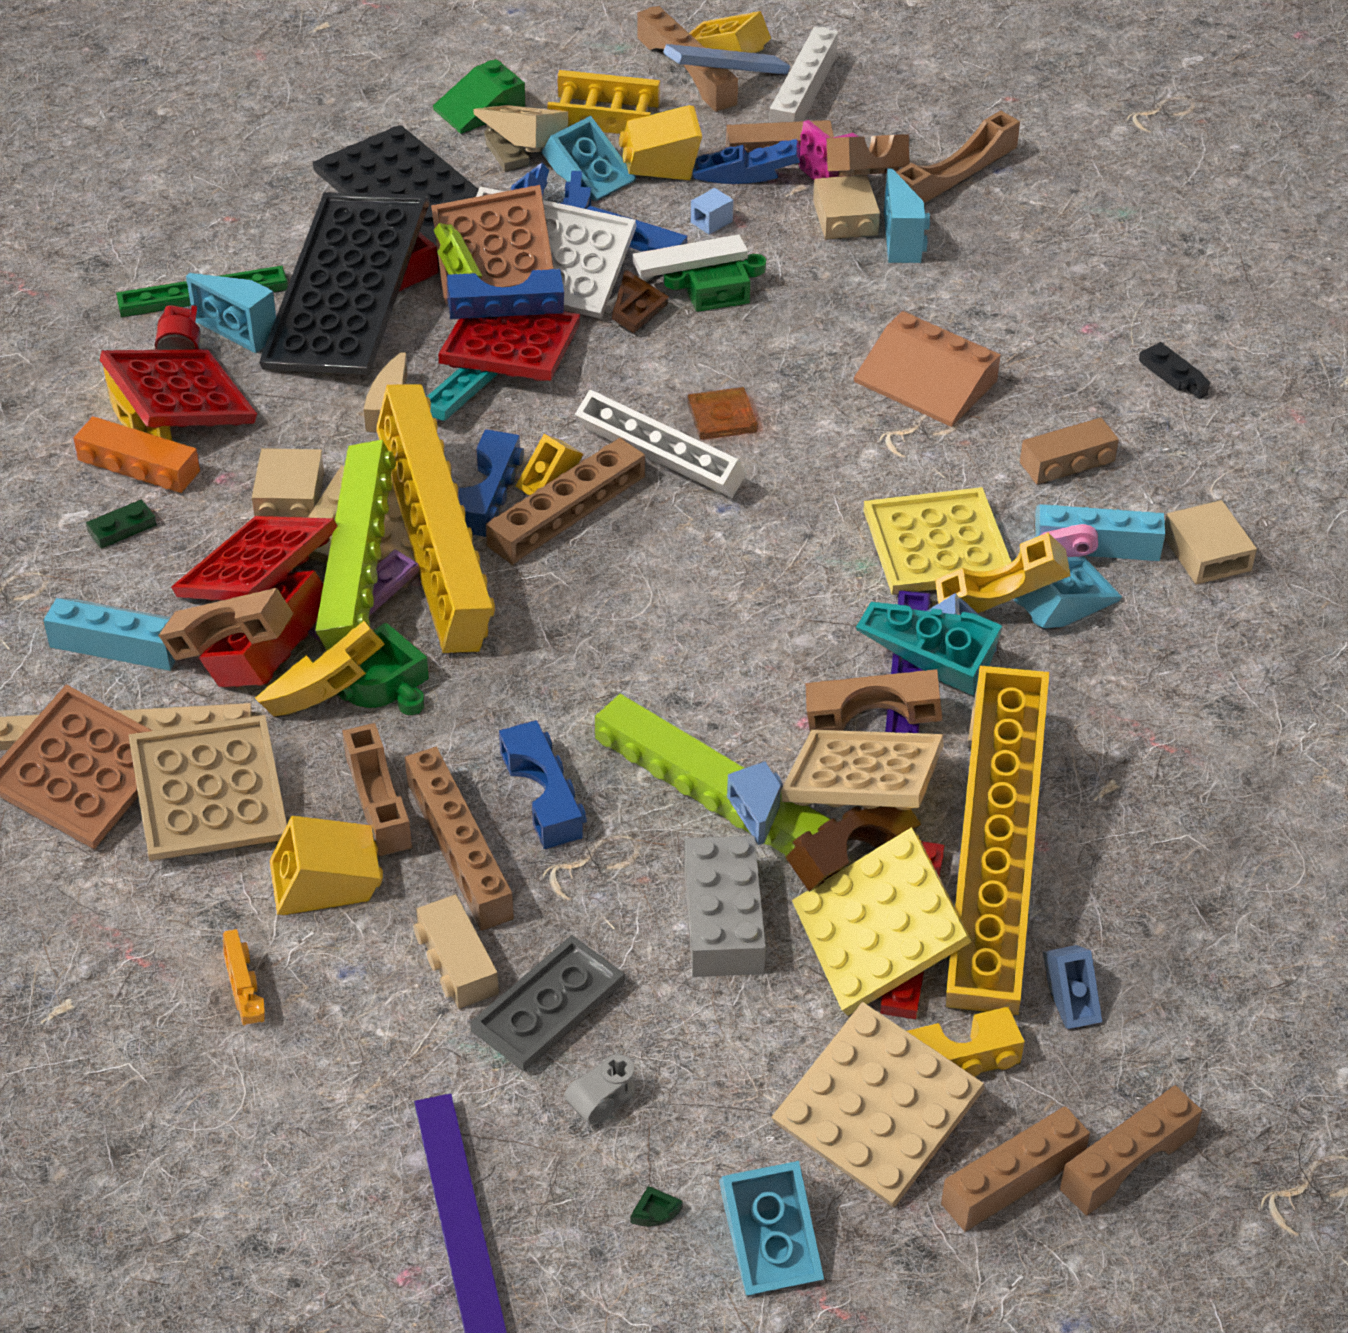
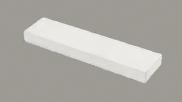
[633,235,748,278]

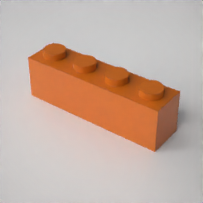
[73,416,200,493]

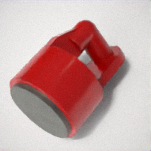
[155,305,201,350]

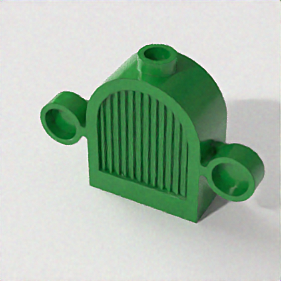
[663,254,766,312]
[337,623,429,715]

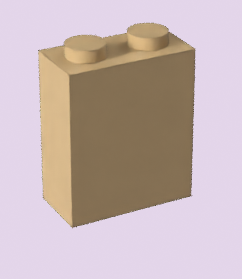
[813,175,880,240]
[252,448,324,518]
[1164,500,1257,585]

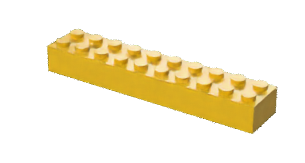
[376,384,495,653]
[946,666,1049,1015]

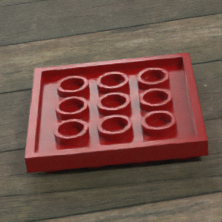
[438,312,580,381]
[99,349,257,428]
[171,516,338,601]

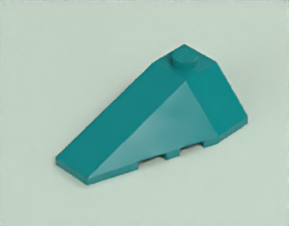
[856,602,1002,696]

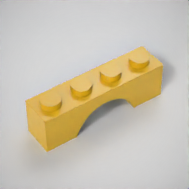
[935,532,1071,613]

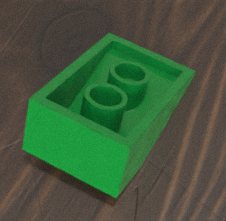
[433,59,526,134]

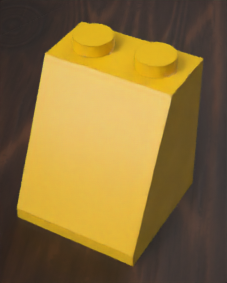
[619,105,702,180]
[269,815,383,915]

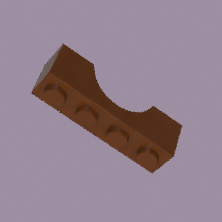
[785,805,922,892]

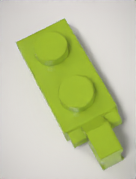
[433,223,482,279]

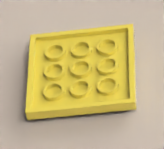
[863,487,1011,595]
[792,827,972,1016]

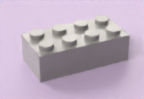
[684,836,766,977]

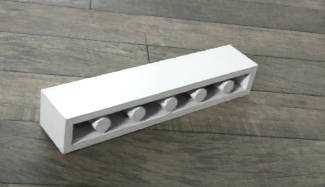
[769,27,838,123]
[575,390,747,498]

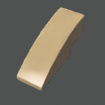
[364,352,408,432]

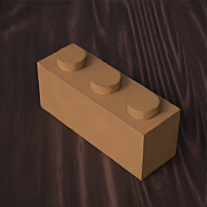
[1019,417,1119,485]

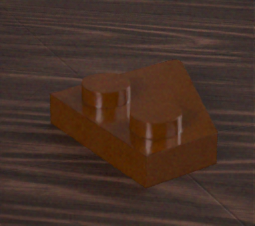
[612,270,669,333]

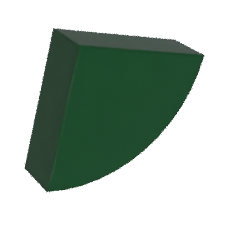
[630,1186,683,1227]

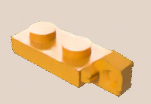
[223,929,265,1026]

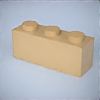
[413,894,499,1009]

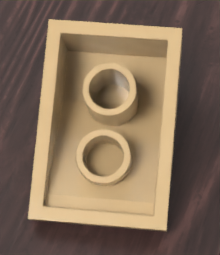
[474,105,568,152]

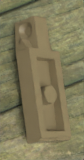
[484,124,529,171]

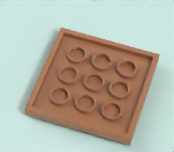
[431,185,554,305]
[0,684,153,849]

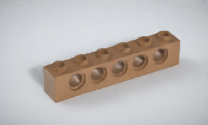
[486,437,645,565]
[405,746,514,931]

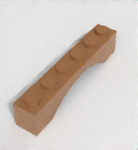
[637,6,738,112]
[896,110,1020,203]

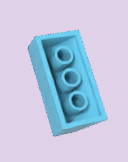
[1035,504,1165,561]
[43,598,175,671]

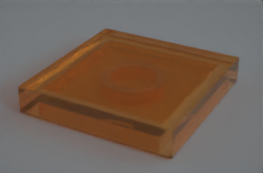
[687,387,758,440]

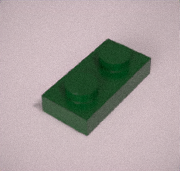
[86,499,157,549]

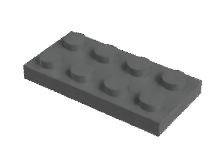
[470,935,625,1072]

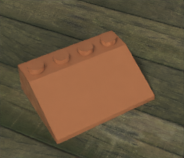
[853,311,1001,427]

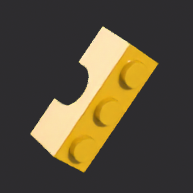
[907,1007,1025,1077]

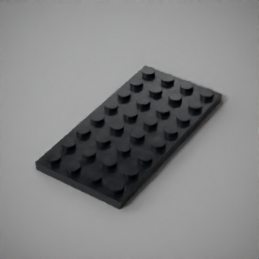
[313,125,479,272]
[259,192,430,375]

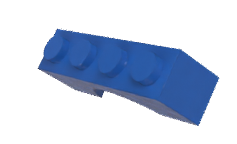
[587,206,688,252]
[447,269,565,319]
[458,429,524,537]
[499,720,587,849]

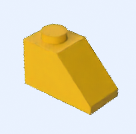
[515,434,584,496]

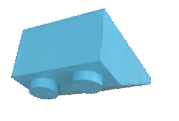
[541,116,637,202]
[883,169,930,263]
[186,273,276,353]
[1013,557,1122,628]
[719,1161,824,1296]

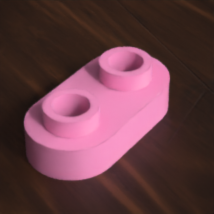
[1040,524,1098,557]

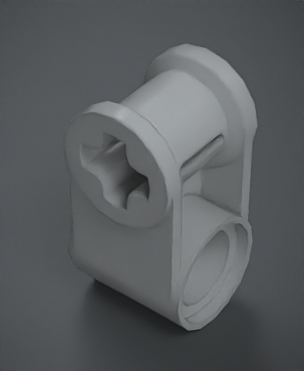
[564,1054,636,1126]

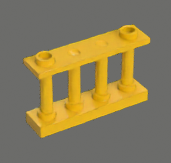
[547,70,660,134]

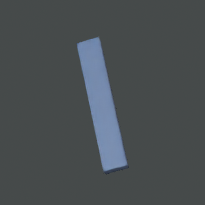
[663,44,790,74]

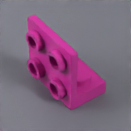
[798,120,858,180]

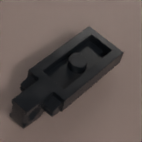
[1139,342,1210,400]

